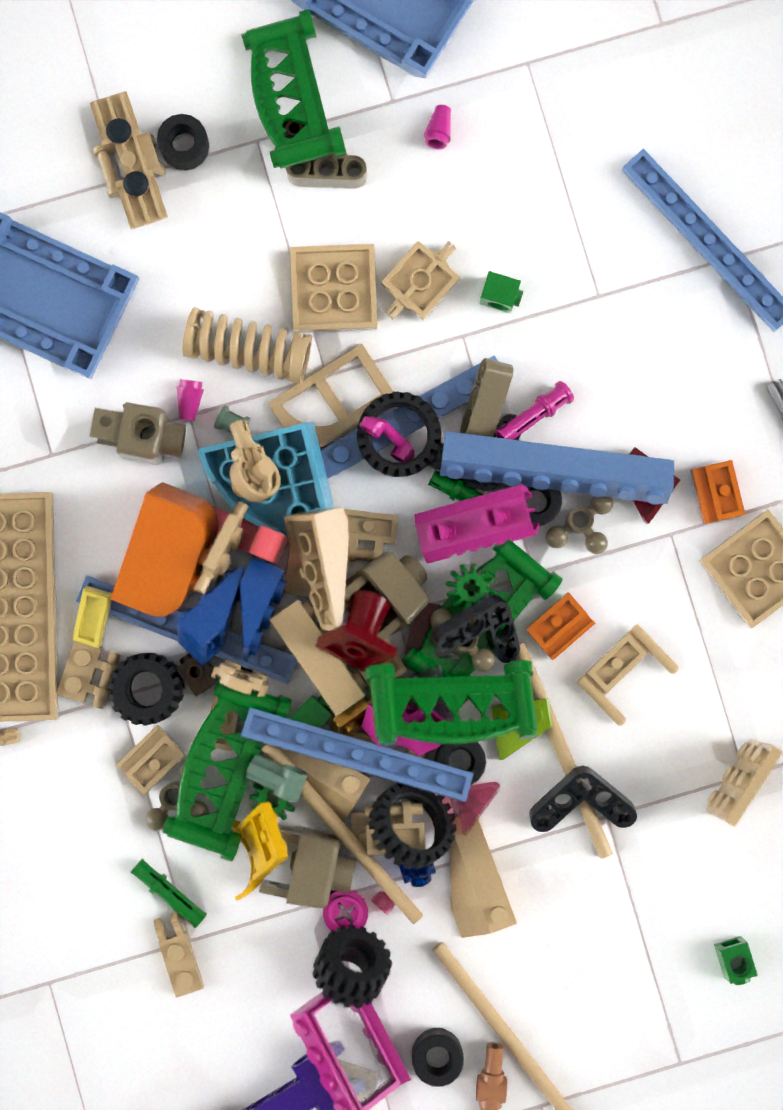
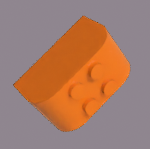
[110,482,218,616]

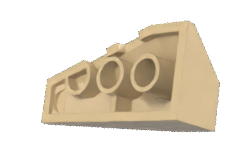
[284,507,349,630]
[263,743,371,822]
[449,809,518,938]

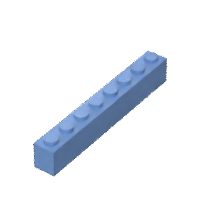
[440,431,674,504]

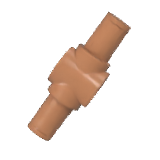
[476,1042,507,1110]

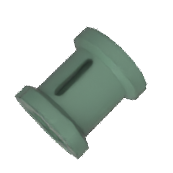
[214,405,251,433]

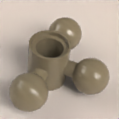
[545,496,613,554]
[430,609,495,672]
[146,764,209,831]

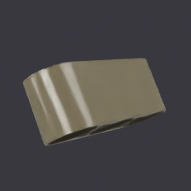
[286,154,367,189]
[460,358,514,437]

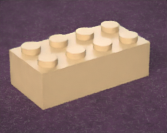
[270,600,367,716]

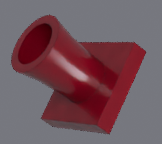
[316,591,398,672]

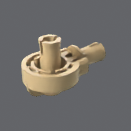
[229,420,280,502]

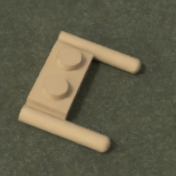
[576,624,679,726]

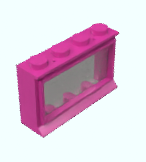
[289,991,411,1110]

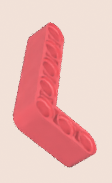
[212,506,288,565]

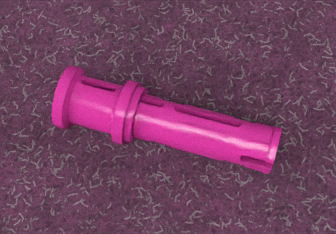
[495,381,574,440]

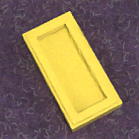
[72,585,112,648]

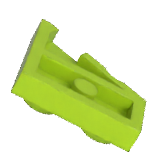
[491,698,553,761]

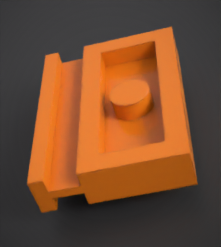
[690,460,746,525]
[525,592,596,660]

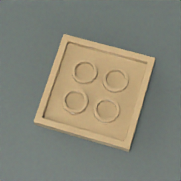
[290,244,378,332]
[699,509,783,628]
[706,739,783,827]

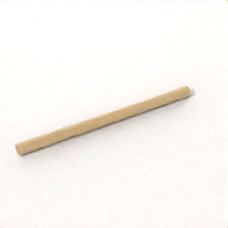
[516,642,613,859]
[261,744,423,925]
[432,941,573,1110]

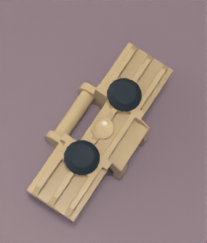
[89,90,168,230]

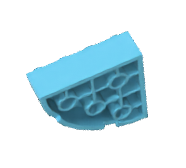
[197,422,334,536]

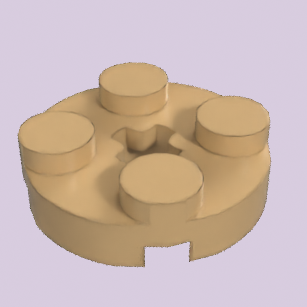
[211,658,270,697]

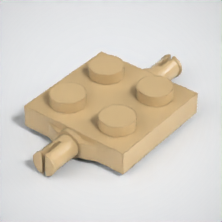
[381,241,460,321]
[194,501,249,595]

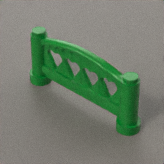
[241,9,347,169]
[402,539,563,706]
[365,660,538,745]
[162,679,292,862]

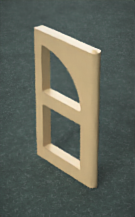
[268,343,393,449]

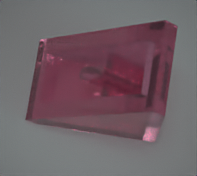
[457,781,500,836]

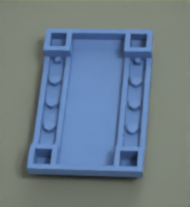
[291,0,475,79]
[0,212,140,380]

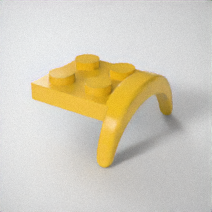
[231,802,288,901]

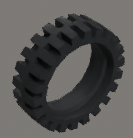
[357,391,442,477]
[369,783,456,870]

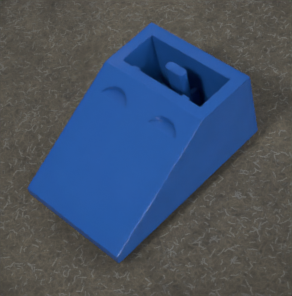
[239,556,287,662]
[177,565,244,666]

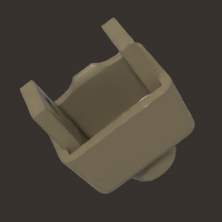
[89,402,186,465]
[344,551,429,640]
[259,826,356,909]

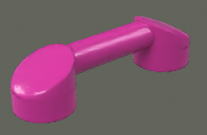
[359,416,415,462]

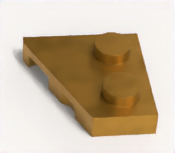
[332,698,372,736]

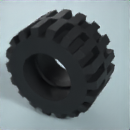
[107,653,185,726]
[312,925,392,1008]

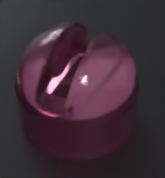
[370,891,395,916]

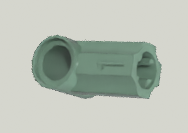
[246,754,308,802]

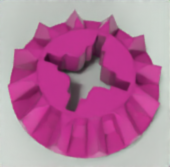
[323,890,368,931]

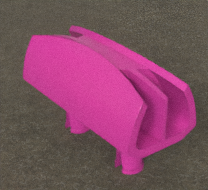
[414,484,540,564]

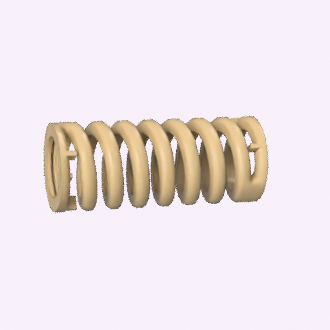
[182,307,313,384]

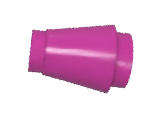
[423,104,451,150]
[176,379,204,421]

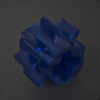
[399,863,436,888]

